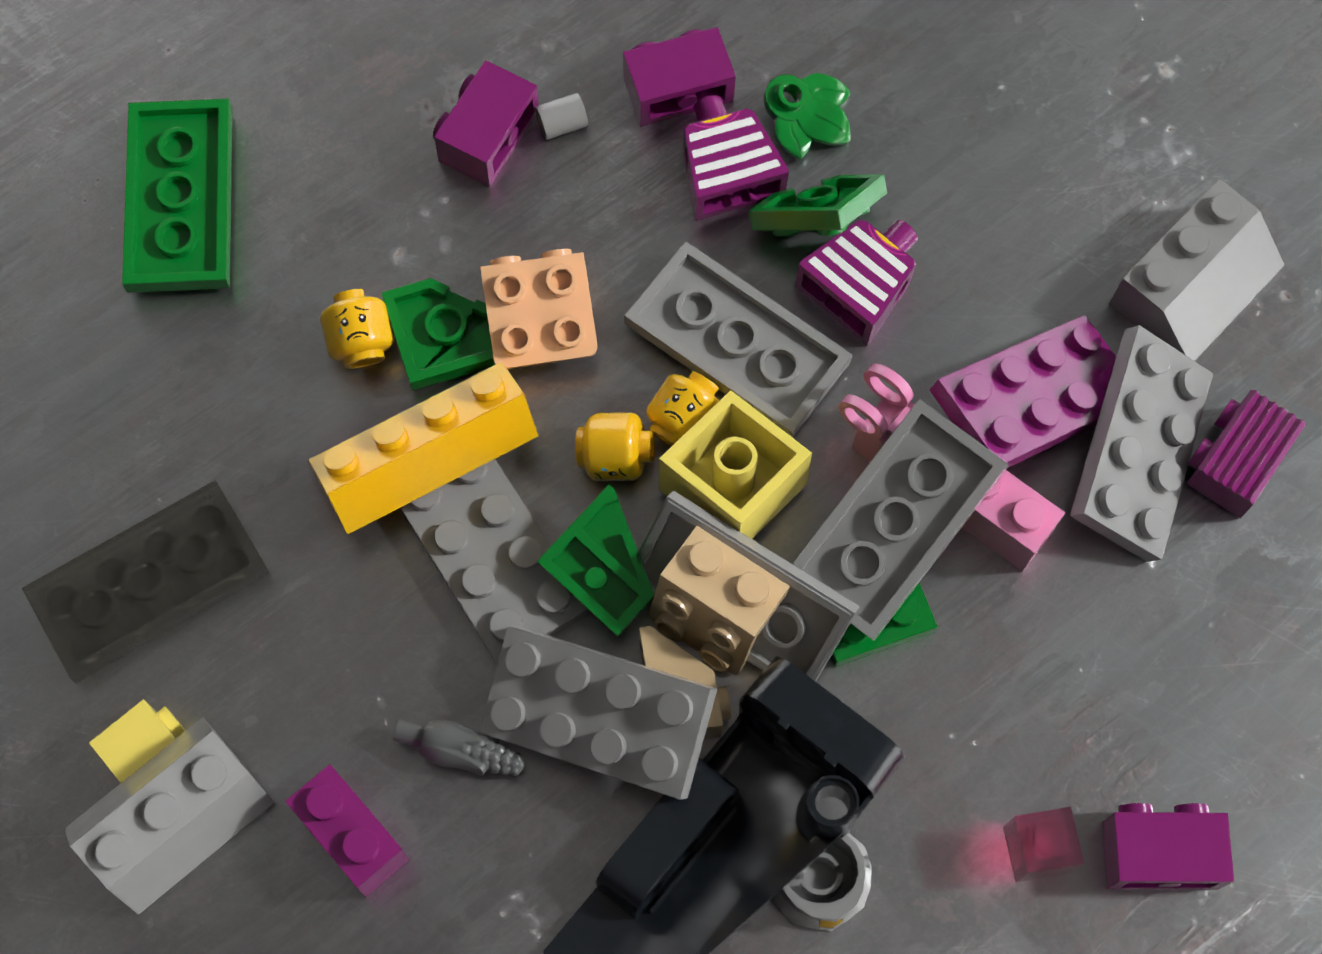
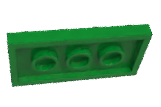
[122,98,232,293]

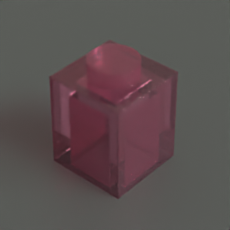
[1003,807,1084,883]

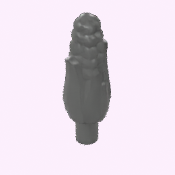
[393,719,525,776]

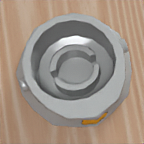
[772,833,872,931]

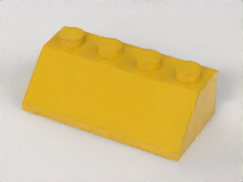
[307,362,539,535]

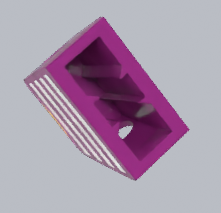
[683,95,789,221]
[795,219,918,346]

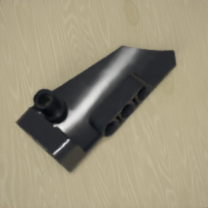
[543,656,905,954]

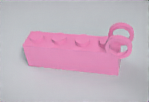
[838,363,1065,572]

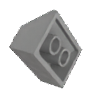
[1109,178,1284,361]
[65,717,274,915]

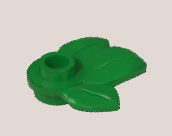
[763,73,851,160]

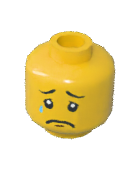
[320,289,394,369]
[646,371,719,447]
[575,412,655,481]

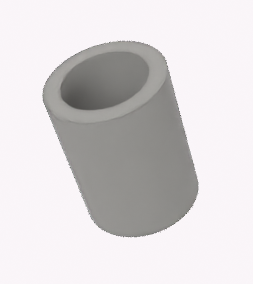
[535,93,588,140]

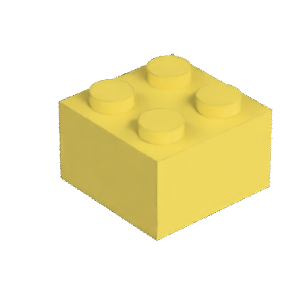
[659,390,812,539]

